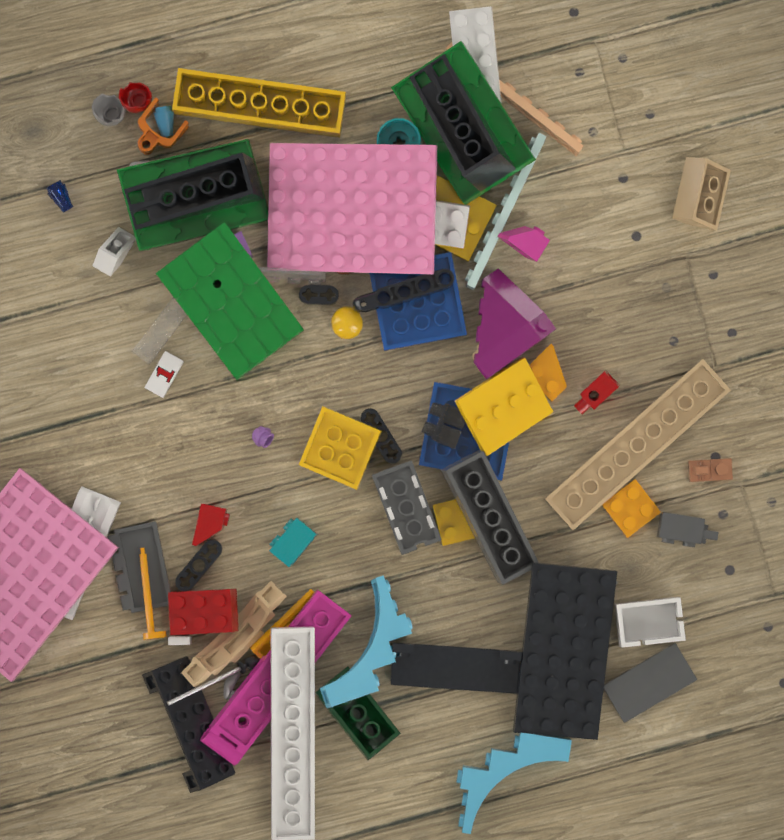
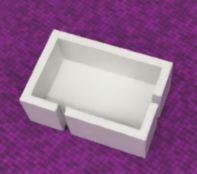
[614,597,686,648]

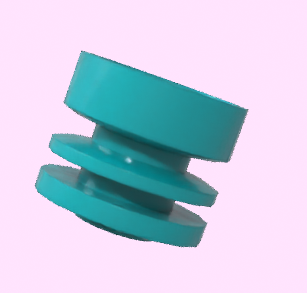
[377,118,422,145]

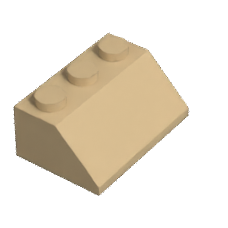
[672,157,731,231]

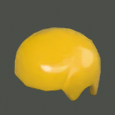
[331,306,363,339]

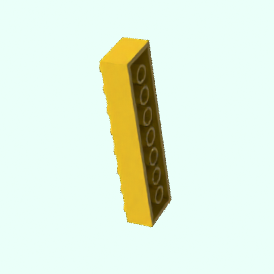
[172,68,346,138]

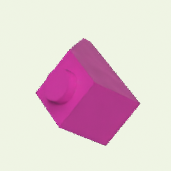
[497,226,550,262]

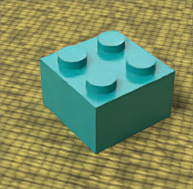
[269,518,318,567]

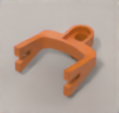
[138,97,189,155]

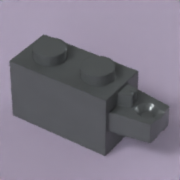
[657,512,719,548]

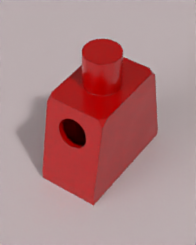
[574,370,620,415]

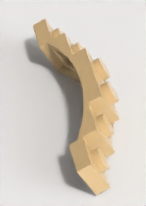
[181,581,287,688]

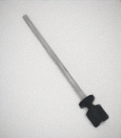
[167,655,259,705]

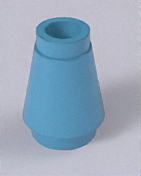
[153,106,174,137]

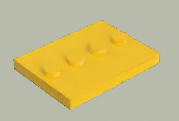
[435,175,497,262]
[455,357,553,456]

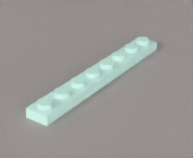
[465,133,547,290]

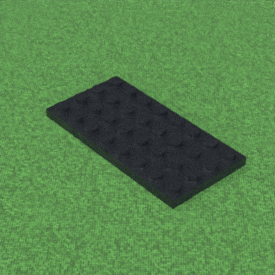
[513,562,618,740]

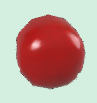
[118,82,152,114]

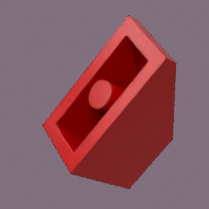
[192,503,230,546]

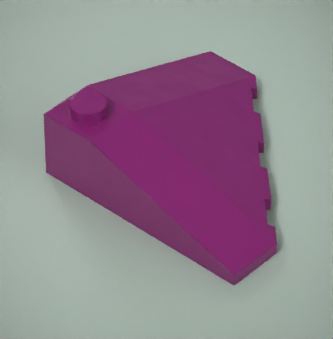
[474,268,556,379]

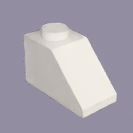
[93,227,136,277]

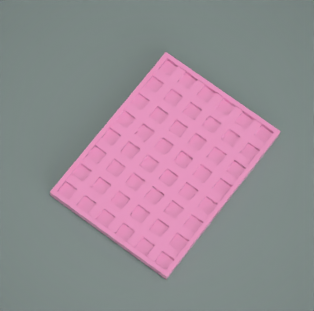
[267,143,437,274]
[0,468,119,682]

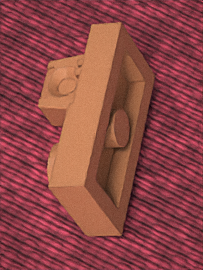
[688,458,733,482]

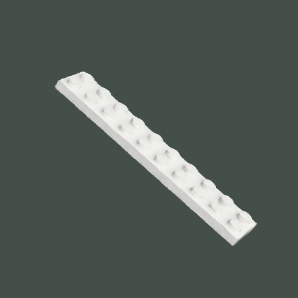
[271,626,315,840]

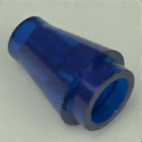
[46,180,74,213]

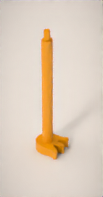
[139,548,166,640]

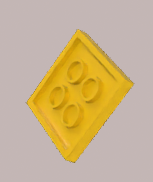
[299,406,382,490]

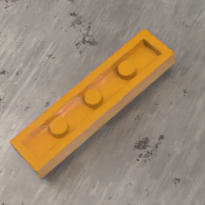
[250,589,315,659]

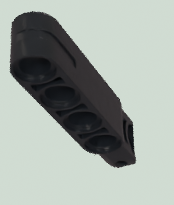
[352,268,454,313]

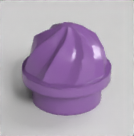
[252,426,274,448]

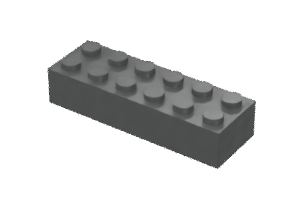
[441,450,539,585]

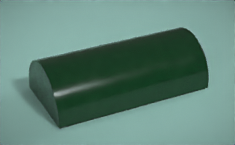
[315,666,401,761]

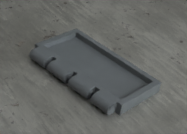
[107,521,171,613]

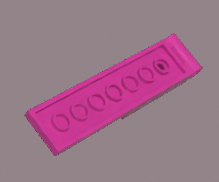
[200,589,352,766]

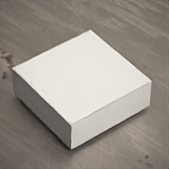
[168,635,192,645]

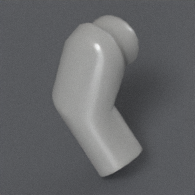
[223,669,241,700]

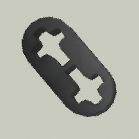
[299,285,339,305]

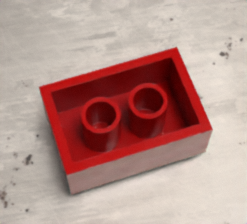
[168,588,239,635]

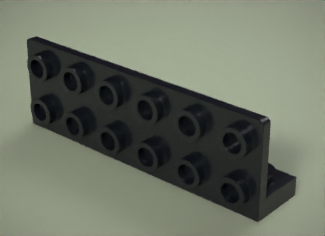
[390,642,522,694]
[142,656,235,793]

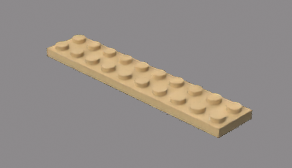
[545,359,731,531]

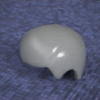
[92,94,126,126]

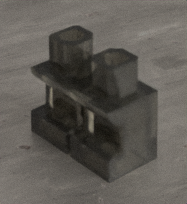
[422,403,465,450]

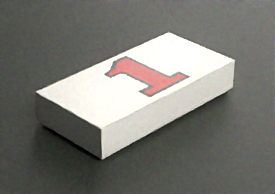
[144,351,184,398]

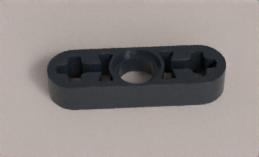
[361,408,402,464]
[175,540,223,591]

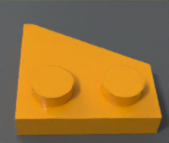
[529,344,567,402]

